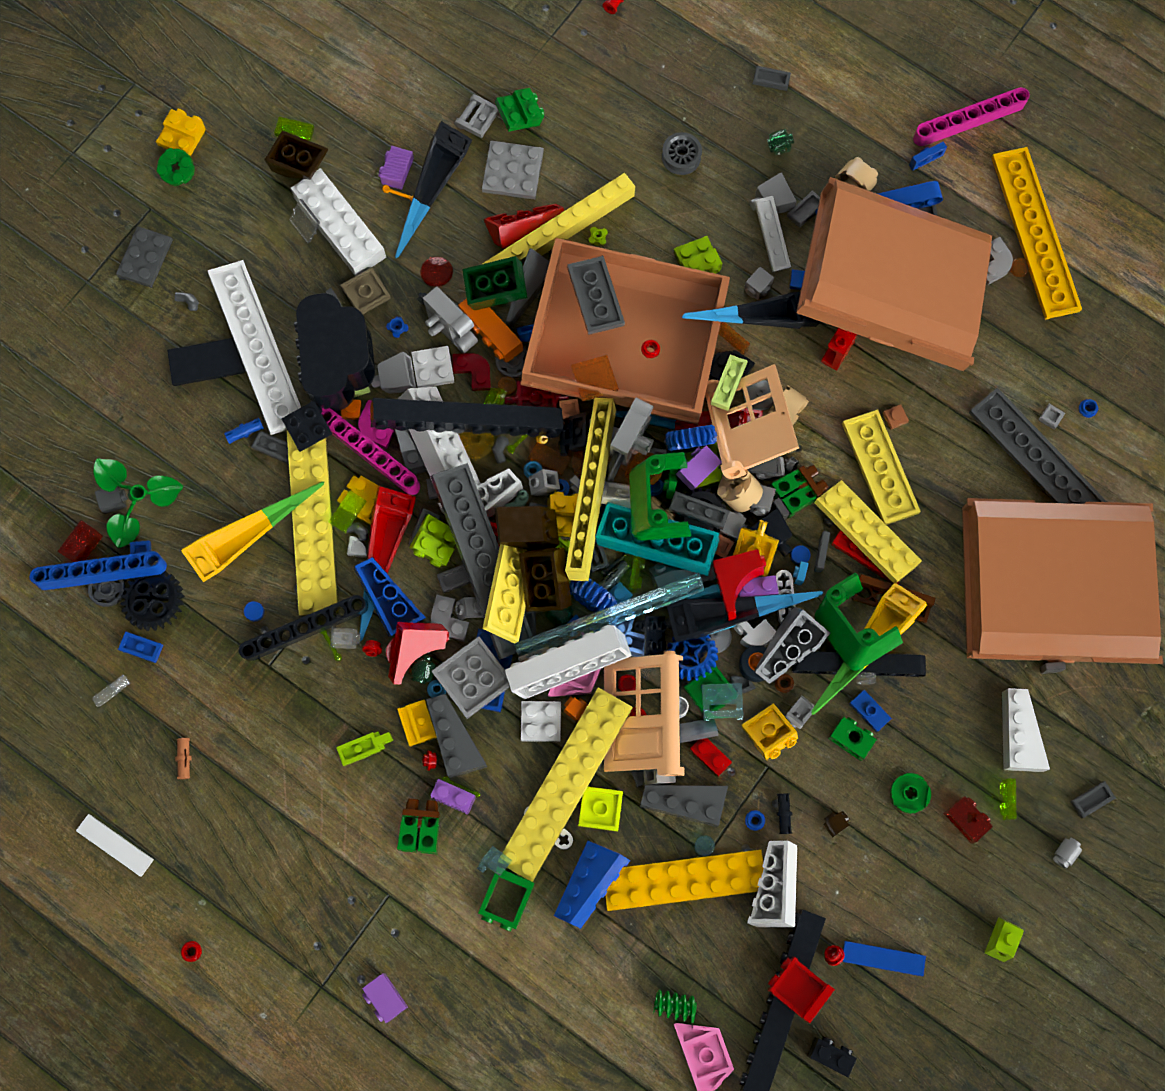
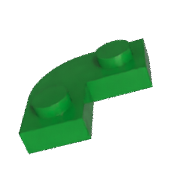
[663,450,681,499]

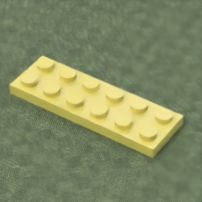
[842,410,921,525]
[814,480,922,584]
[482,544,527,643]

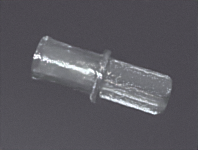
[92,674,131,707]

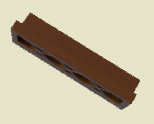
[852,574,936,623]

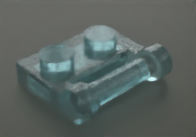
[701,683,744,721]

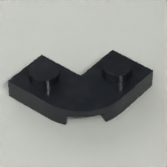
[709,350,755,381]

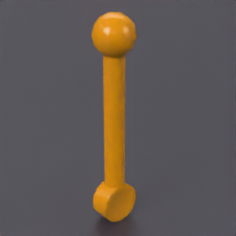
[382,185,414,201]

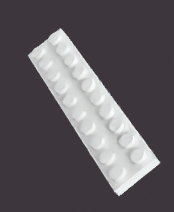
[208,260,301,435]

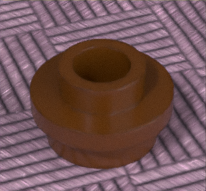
[774,673,794,693]

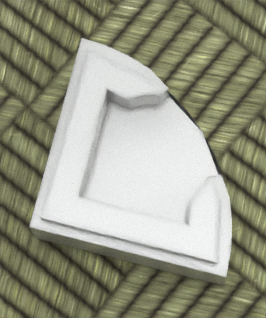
[347,536,367,558]

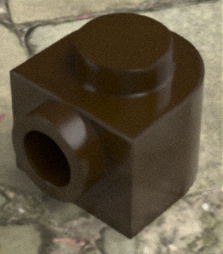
[823,811,850,838]

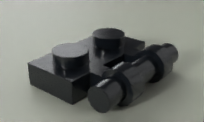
[558,412,589,456]

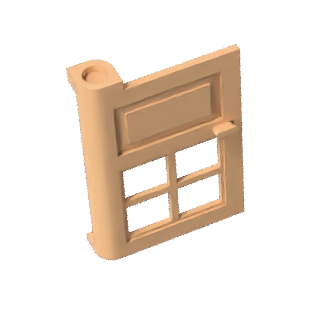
[705,364,799,479]
[604,651,684,776]

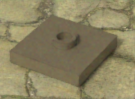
[340,267,391,314]

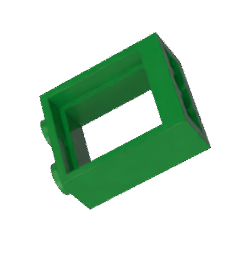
[478,867,535,932]

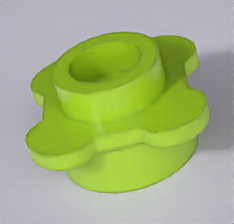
[589,227,608,246]

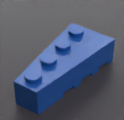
[354,557,426,637]
[554,841,631,929]

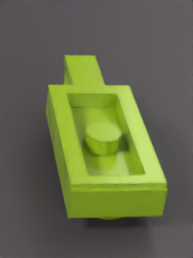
[336,732,393,766]

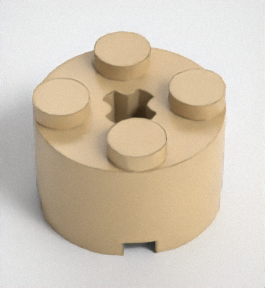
[835,157,878,191]
[768,385,809,425]
[717,469,763,512]

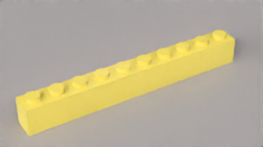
[482,173,635,266]
[565,398,616,581]

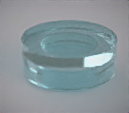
[694,836,715,856]

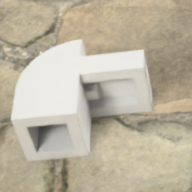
[734,619,776,648]

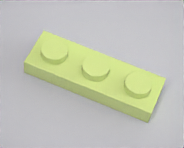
[711,355,748,411]

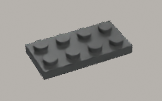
[567,256,625,335]

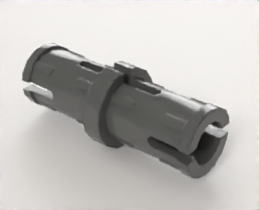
[599,560,631,591]

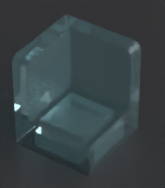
[477,846,512,876]

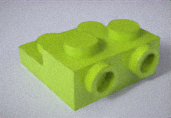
[673,236,722,274]
[409,514,456,568]

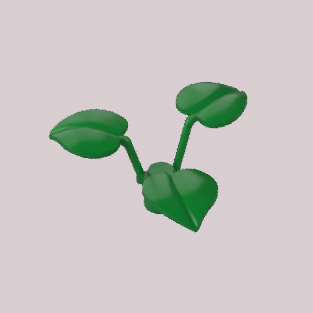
[93,458,183,548]

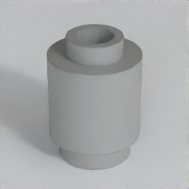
[1053,838,1082,869]

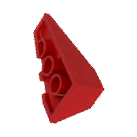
[484,204,564,249]

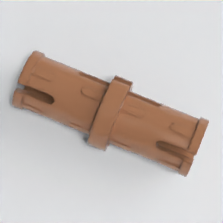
[175,738,192,779]

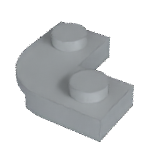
[986,237,1013,285]
[431,595,469,642]

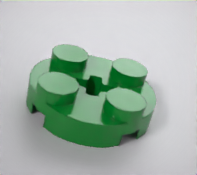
[157,148,195,186]
[890,773,931,814]

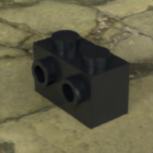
[807,1036,857,1078]

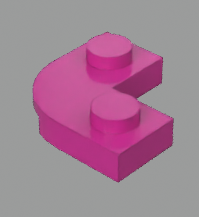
[358,400,395,449]

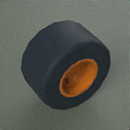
[739,646,767,682]

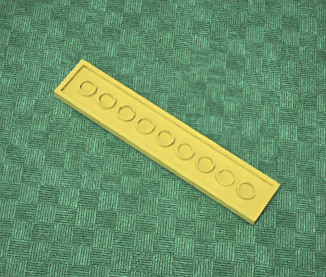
[287,430,339,616]
[497,687,633,882]

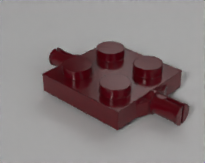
[505,381,569,408]

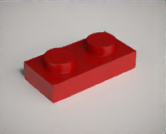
[689,738,732,777]

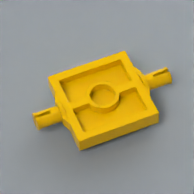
[733,520,779,577]

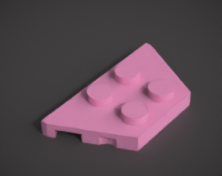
[548,626,601,697]
[673,1023,734,1091]

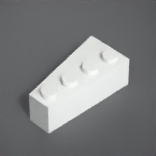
[438,469,523,518]
[1002,688,1050,772]
[747,841,797,927]

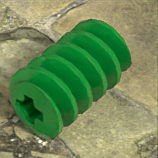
[653,989,697,1023]

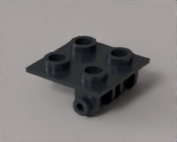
[281,401,332,452]
[634,616,667,656]

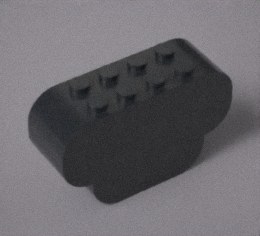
[294,293,375,411]

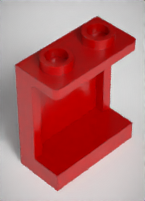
[821,328,858,371]
[768,957,835,1023]

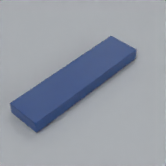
[842,941,926,977]

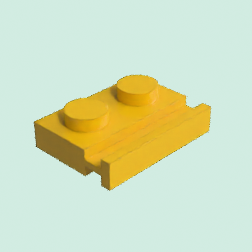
[397,700,437,747]

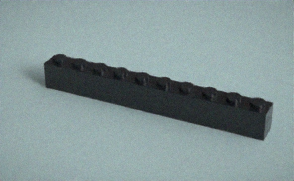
[370,398,563,438]
[739,909,826,1091]

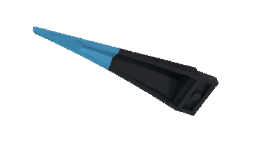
[395,121,473,259]
[682,292,820,329]
[666,591,823,643]

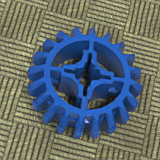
[665,425,717,451]
[569,578,617,618]
[666,635,718,682]

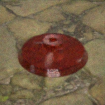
[420,256,453,287]

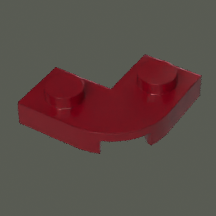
[453,353,491,391]

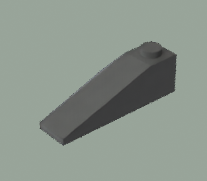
[506,249,549,329]
[395,429,427,475]
[648,557,723,606]
[754,606,830,684]

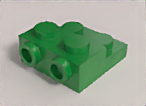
[495,88,544,132]

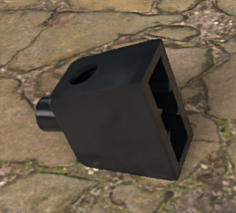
[750,508,793,557]

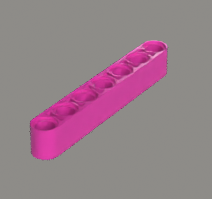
[913,87,1030,146]
[322,408,421,495]

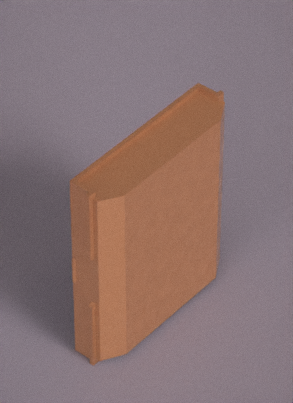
[796,177,992,371]
[521,238,730,425]
[962,498,1163,664]

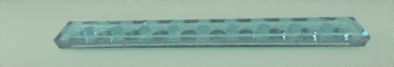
[514,573,705,658]

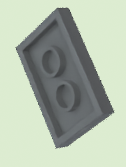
[116,226,173,288]

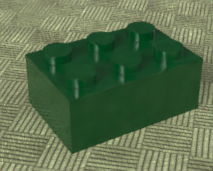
[462,256,528,310]

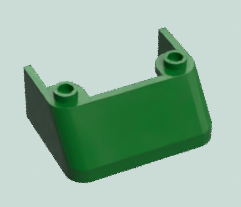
[629,452,691,541]
[814,572,903,671]

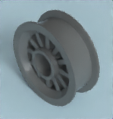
[662,132,702,175]

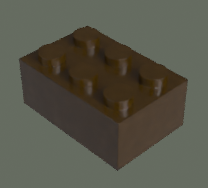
[519,547,572,611]

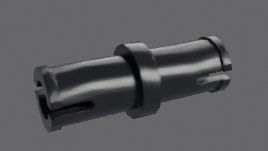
[776,793,793,834]

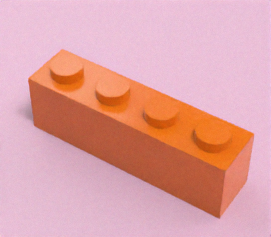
[458,298,524,363]

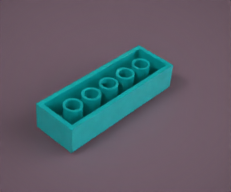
[595,502,719,576]

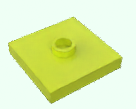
[578,786,623,832]

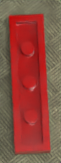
[831,530,900,584]

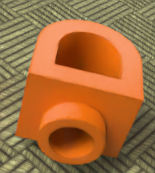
[564,696,588,723]

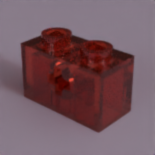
[57,520,103,562]
[943,796,993,844]

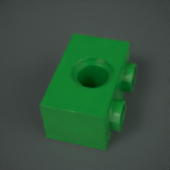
[828,717,877,761]

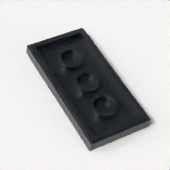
[167,338,246,386]

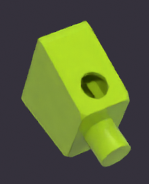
[985,917,1024,962]

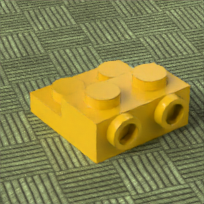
[156,109,206,156]
[547,492,578,537]
[742,703,798,760]

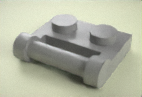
[454,94,499,139]

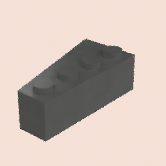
[427,694,487,779]
[640,785,728,827]

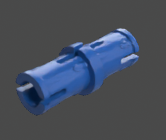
[224,418,264,444]

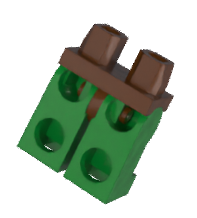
[770,465,828,519]
[397,798,440,855]

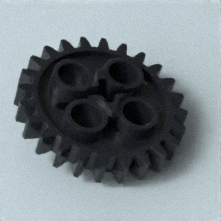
[120,571,185,631]

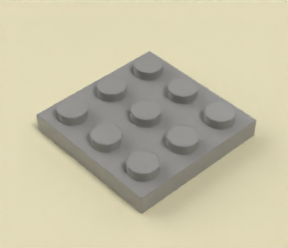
[482,141,544,200]
[432,637,510,719]

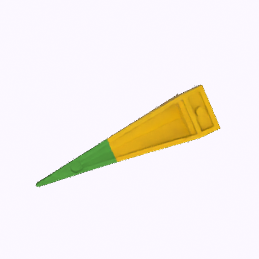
[181,482,324,582]
[811,583,927,715]

